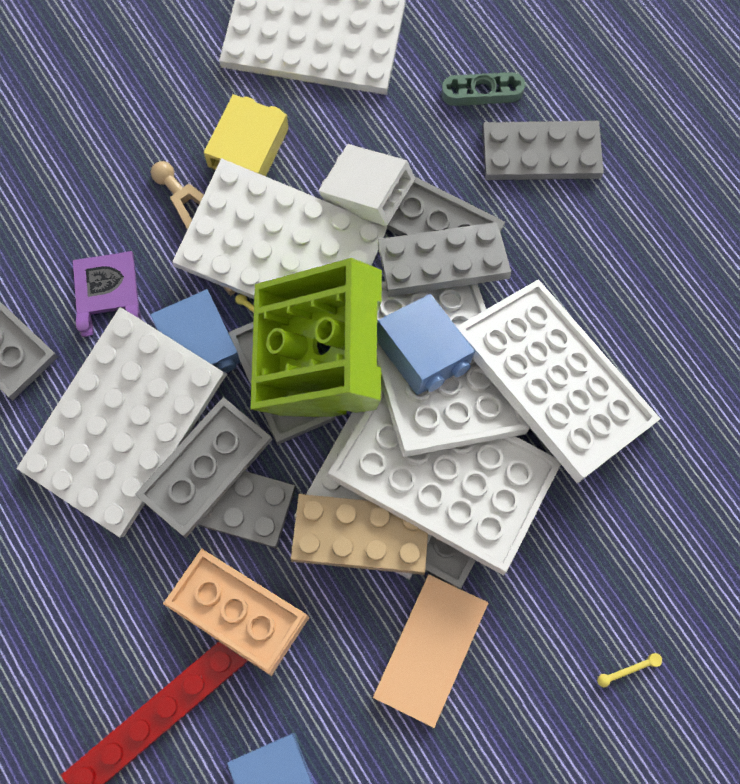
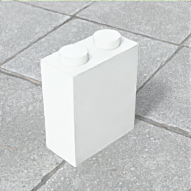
[319,144,415,226]

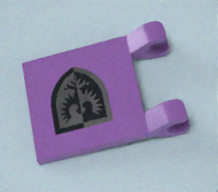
[73,251,142,337]

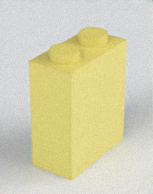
[204,94,289,176]

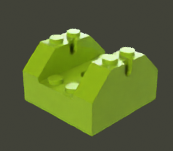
[251,258,382,417]

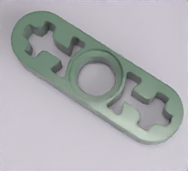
[441,72,525,106]

